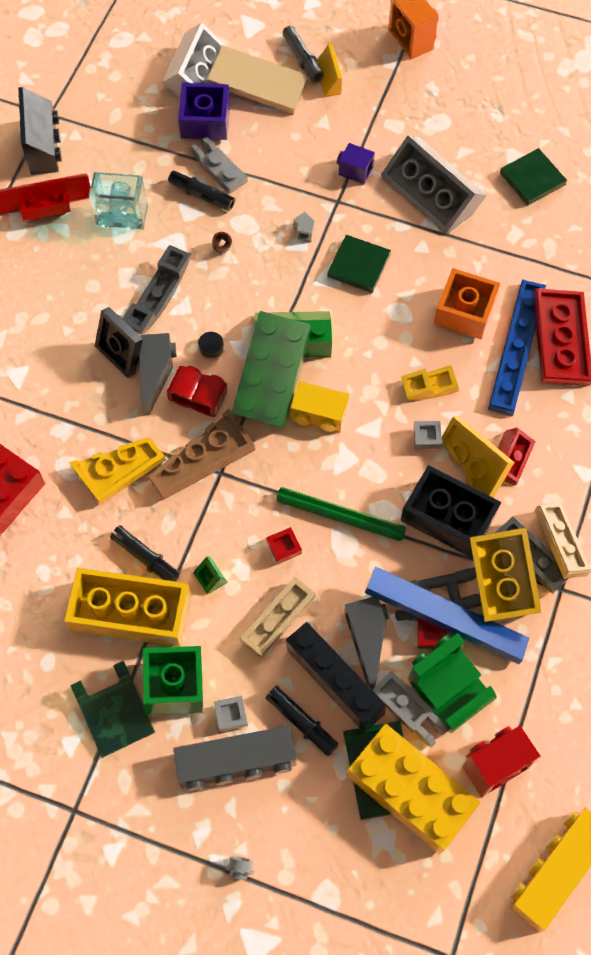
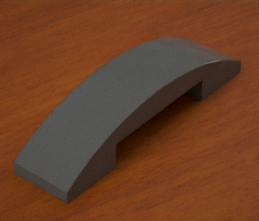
[123,244,191,335]

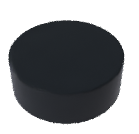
[198,331,224,358]

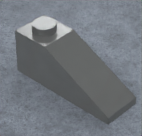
[139,333,177,415]
[344,597,389,689]

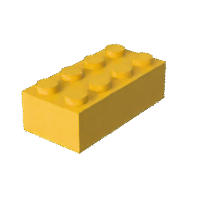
[64,568,191,647]
[345,724,481,855]

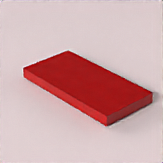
[533,288,591,386]

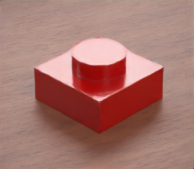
[266,527,302,565]
[417,618,446,649]

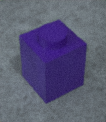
[336,143,375,184]

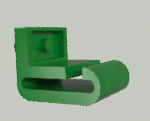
[408,633,497,734]

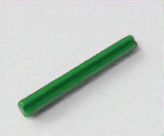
[277,487,406,541]

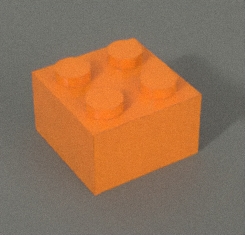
[388,0,439,59]
[434,268,501,340]

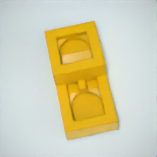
[401,365,460,400]

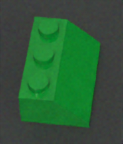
[254,311,332,358]

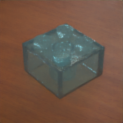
[89,172,148,230]

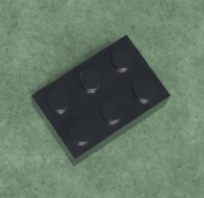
[400,465,502,558]

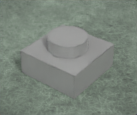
[413,421,442,449]
[214,695,248,732]

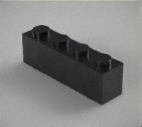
[285,622,385,733]

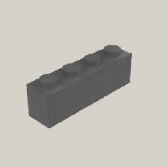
[173,725,297,791]

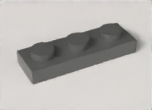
[495,517,569,594]

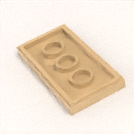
[207,45,308,114]

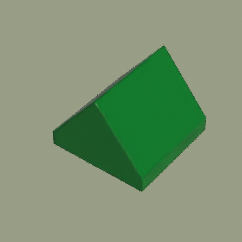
[193,556,228,594]

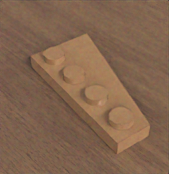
[149,409,256,500]

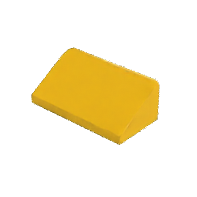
[317,44,342,97]

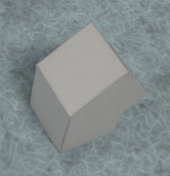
[293,212,315,242]

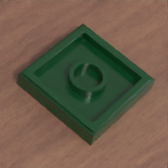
[500,148,567,206]
[327,234,391,293]

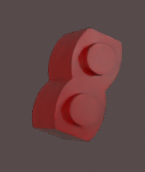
[167,366,227,417]

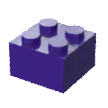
[178,83,230,140]

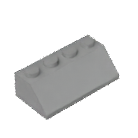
[381,135,487,234]

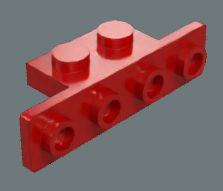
[0,173,93,221]

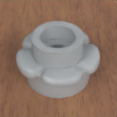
[225,856,254,880]

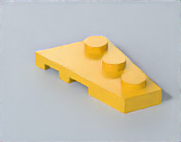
[442,416,514,498]
[69,437,166,505]

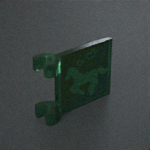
[70,660,156,758]

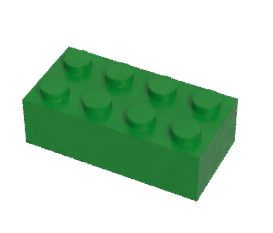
[231,311,312,428]

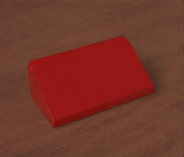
[498,427,536,486]

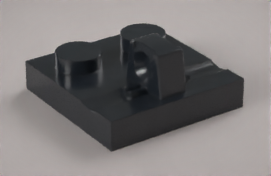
[94,307,143,378]

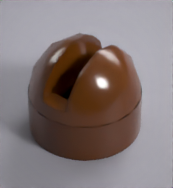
[212,232,232,254]

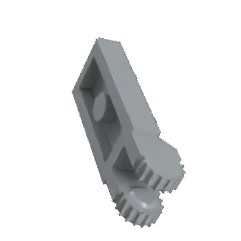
[189,136,248,194]
[372,671,448,748]

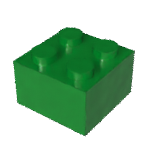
[143,646,203,715]

